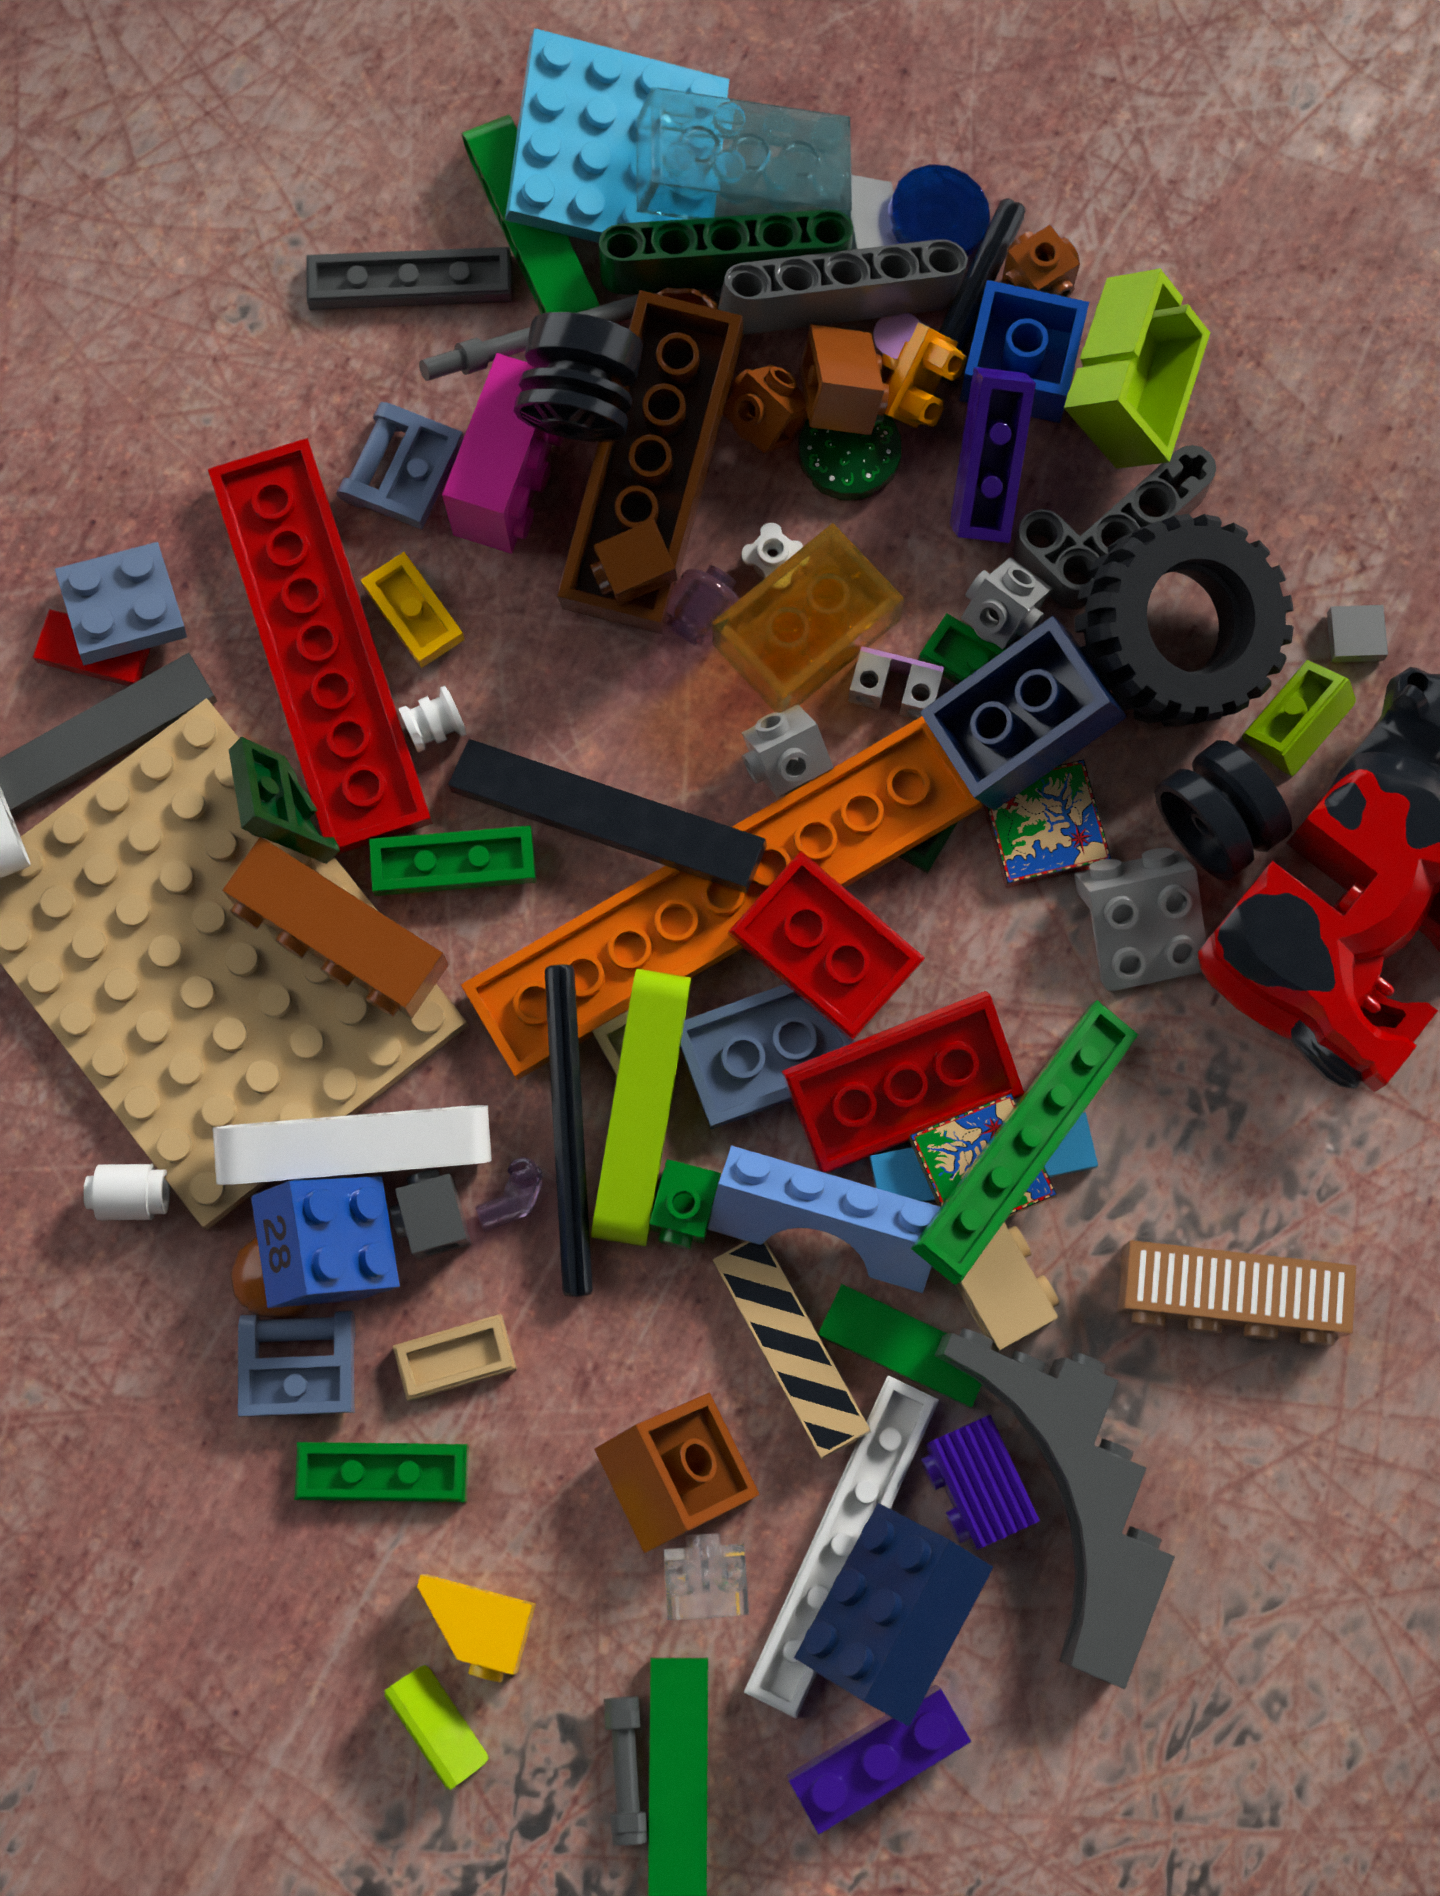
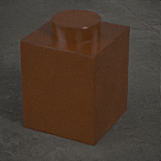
[590,519,678,606]

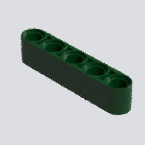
[599,209,853,295]

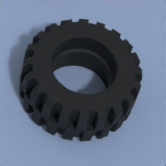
[1075,514,1294,727]

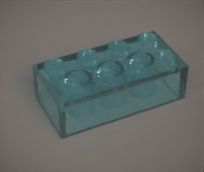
[636,87,852,219]

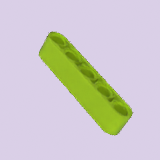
[591,969,691,1247]

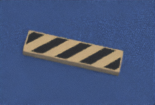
[713,1241,871,1460]

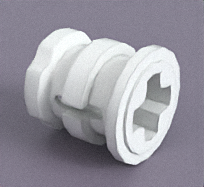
[399,686,467,752]

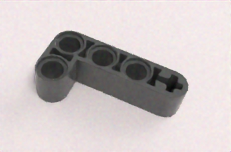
[1013,445,1216,609]

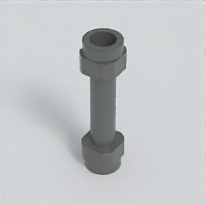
[604,1696,648,1846]

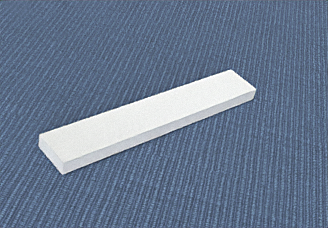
[744,1375,939,1718]

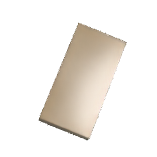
[393,1314,517,1401]

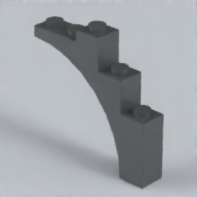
[935,1328,1175,1689]

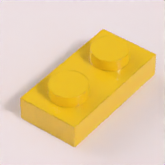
[360,552,465,669]

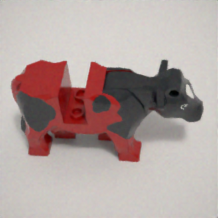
[1197,667,1440,1092]

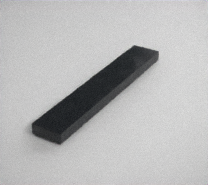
[448,739,767,893]

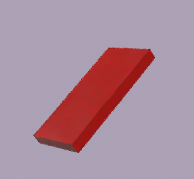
[781,991,1025,1173]

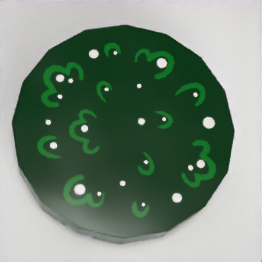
[799,414,901,500]

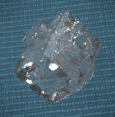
[663,1533,749,1620]

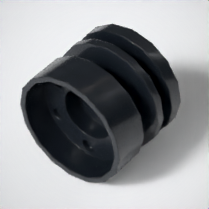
[513,312,643,442]

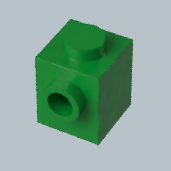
[649,1159,721,1250]

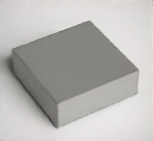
[1327,605,1388,663]

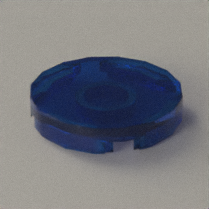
[888,164,990,257]

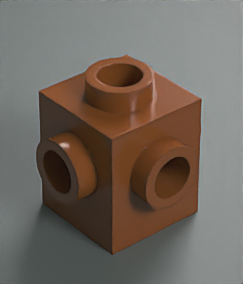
[1002,225,1080,297]
[723,364,808,453]

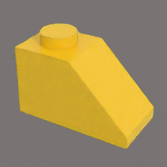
[417,1574,536,1682]

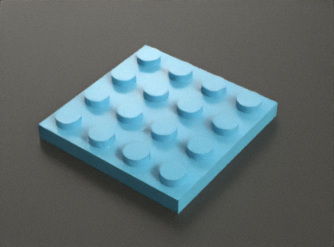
[505,28,729,243]

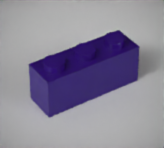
[949,367,1036,543]
[787,1685,972,1835]

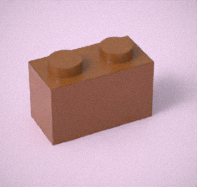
[799,324,889,435]

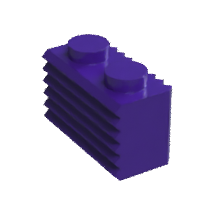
[921,1414,1040,1550]

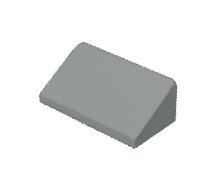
[841,175,903,250]

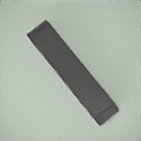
[718,240,968,335]

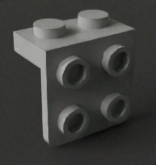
[1074,848,1206,991]

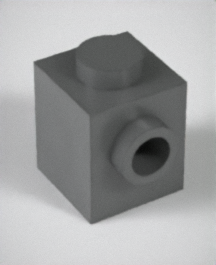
[390,1169,472,1260]

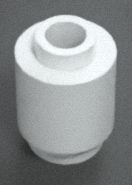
[84,1164,170,1220]

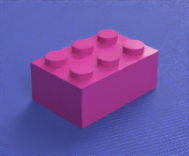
[442,353,564,554]

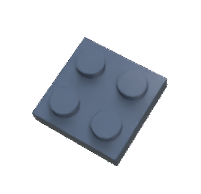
[55,542,187,666]

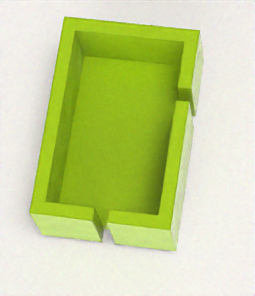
[1064,268,1210,469]

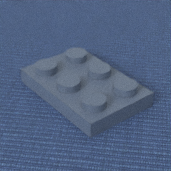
[680,984,855,1130]

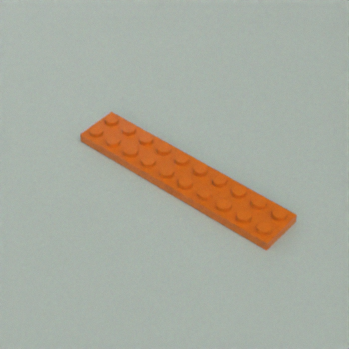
[460,716,982,1080]

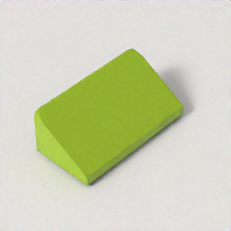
[1242,660,1356,777]
[384,1665,489,1790]

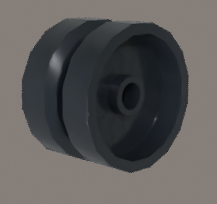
[1154,740,1293,881]

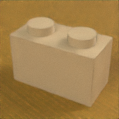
[955,1222,1060,1352]

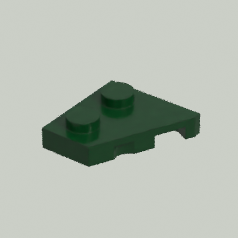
[229,737,339,864]

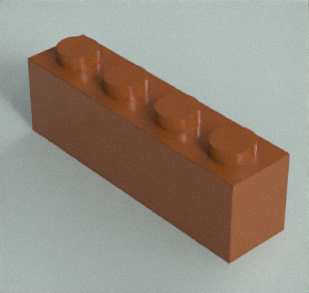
[222,837,449,1019]

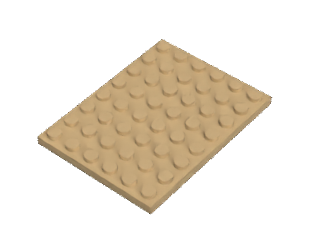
[0,698,469,1230]

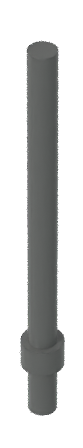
[419,290,701,381]

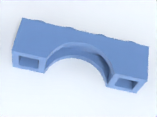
[707,1145,941,1293]

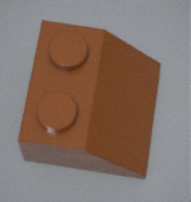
[594,1392,760,1554]

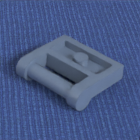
[336,402,464,530]
[238,1311,356,1417]

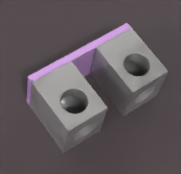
[848,646,944,719]

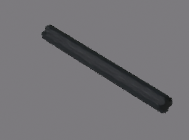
[545,964,593,1297]

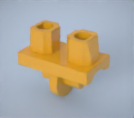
[882,322,968,429]

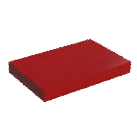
[728,851,925,1042]

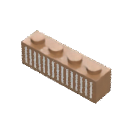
[1117,1240,1357,1346]

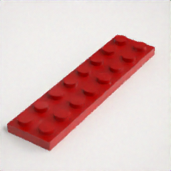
[208,438,433,855]

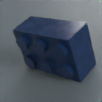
[920,616,1127,811]
[794,1503,994,1727]

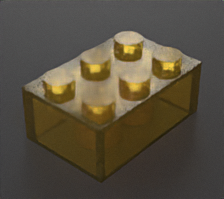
[712,523,904,713]

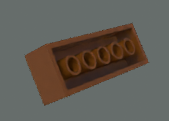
[557,290,744,635]

